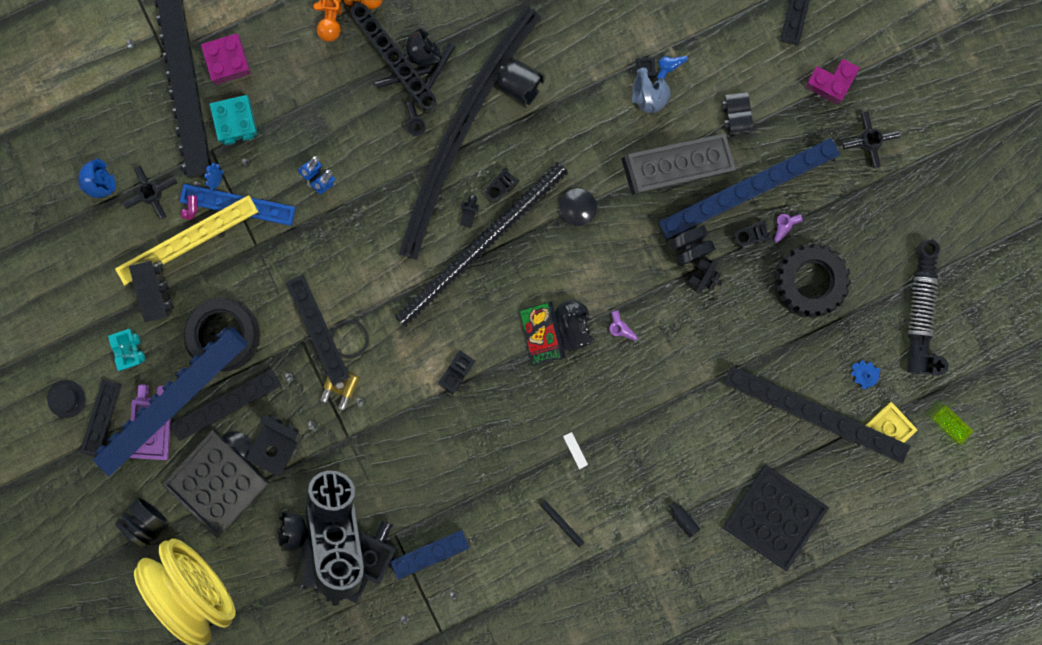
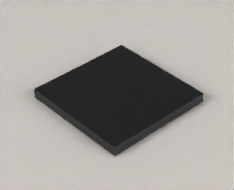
[162,429,270,538]
[722,464,829,572]

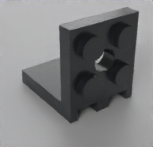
[246,414,302,477]

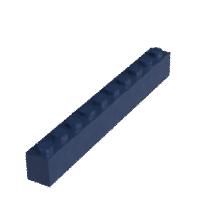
[658,138,840,241]
[92,327,248,477]

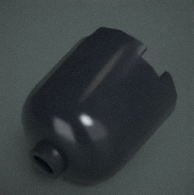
[497,60,546,108]

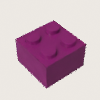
[201,33,252,85]

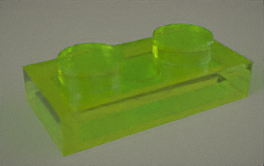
[931,405,974,445]

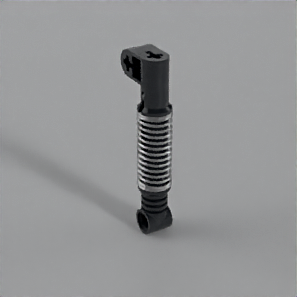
[907,239,949,376]

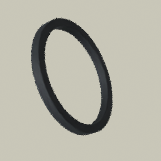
[331,320,369,358]

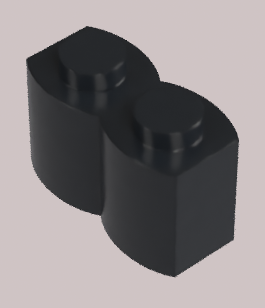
[721,92,753,135]

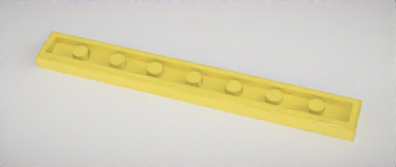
[115,195,259,286]

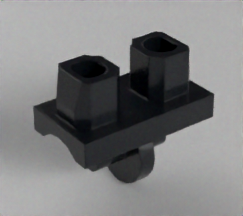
[688,258,722,294]

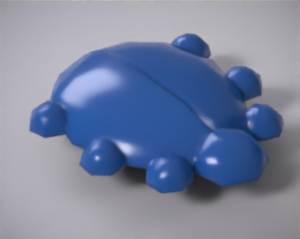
[205,163,224,191]
[851,360,880,389]

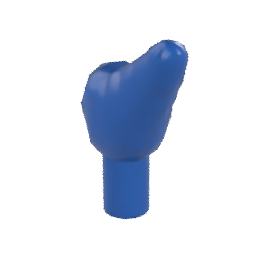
[656,56,688,79]

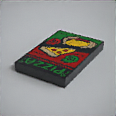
[519,301,566,366]

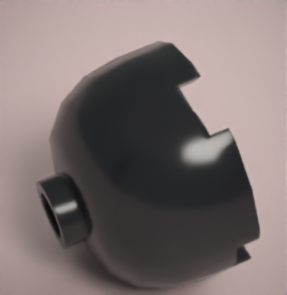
[406,28,442,67]
[277,512,308,551]

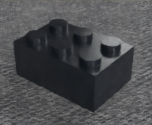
[129,257,175,323]

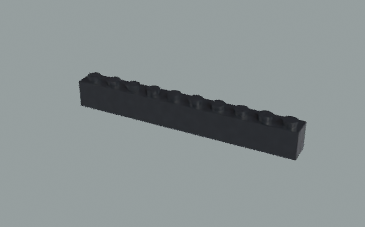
[154,0,211,179]
[723,366,910,464]

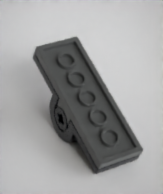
[621,134,736,195]

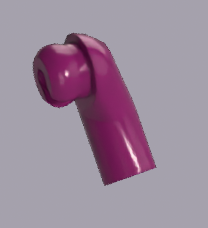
[181,195,197,220]

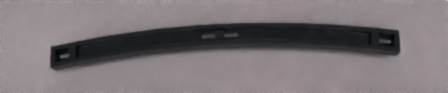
[399,5,542,260]

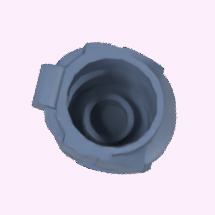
[632,68,671,113]

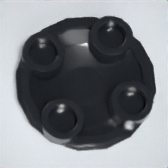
[559,188,597,226]

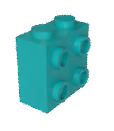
[210,95,258,145]

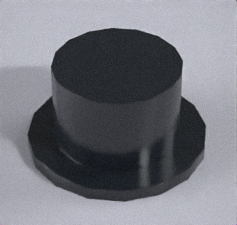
[47,380,86,418]

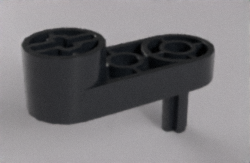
[305,471,364,606]

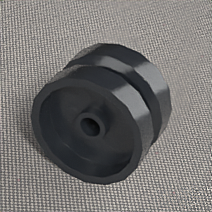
[667,225,716,267]

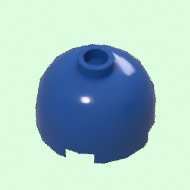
[78,159,116,198]

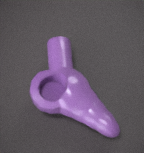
[774,214,803,243]
[609,311,638,341]

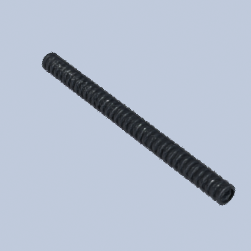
[395,162,568,327]

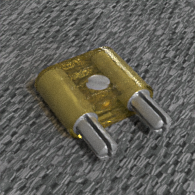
[321,373,360,410]

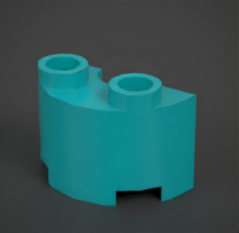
[108,329,146,372]

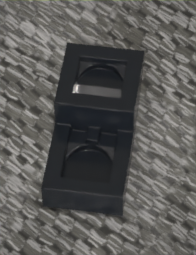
[437,350,475,395]

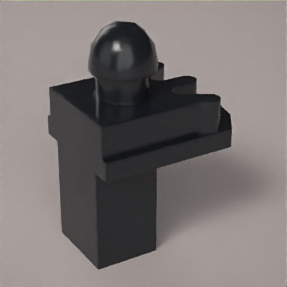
[460,194,479,228]

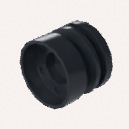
[115,497,168,548]

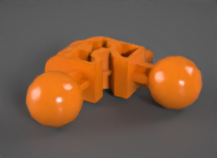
[313,0,383,42]

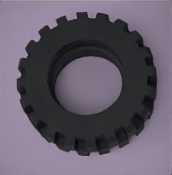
[774,243,851,318]

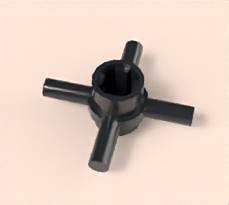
[842,112,900,169]
[123,166,178,220]

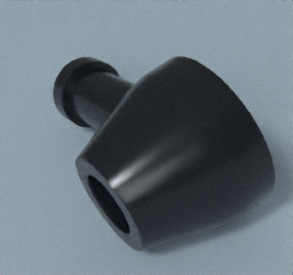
[405,101,426,137]

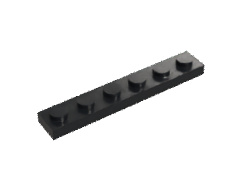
[286,275,351,387]
[170,369,282,441]

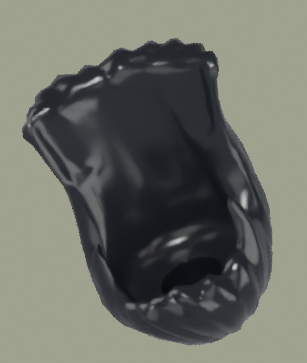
[555,299,594,352]

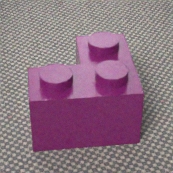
[805,59,860,105]

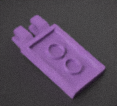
[129,384,171,460]

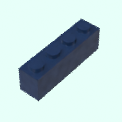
[390,529,470,579]

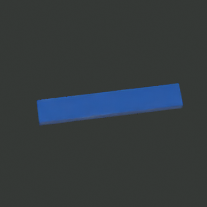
[180,184,296,226]

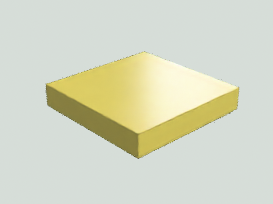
[865,402,918,443]

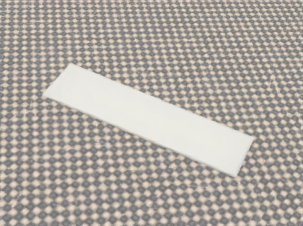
[563,432,588,469]

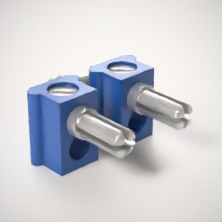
[298,156,335,194]

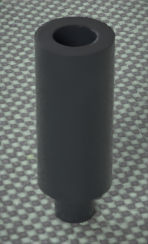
[668,502,700,538]

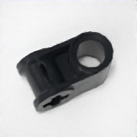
[486,167,520,204]
[732,221,771,248]

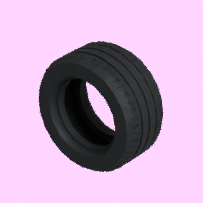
[183,298,260,372]

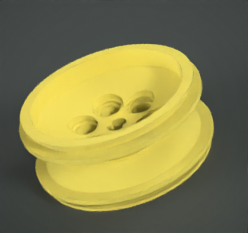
[134,539,236,645]

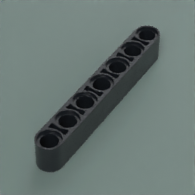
[351,3,437,114]

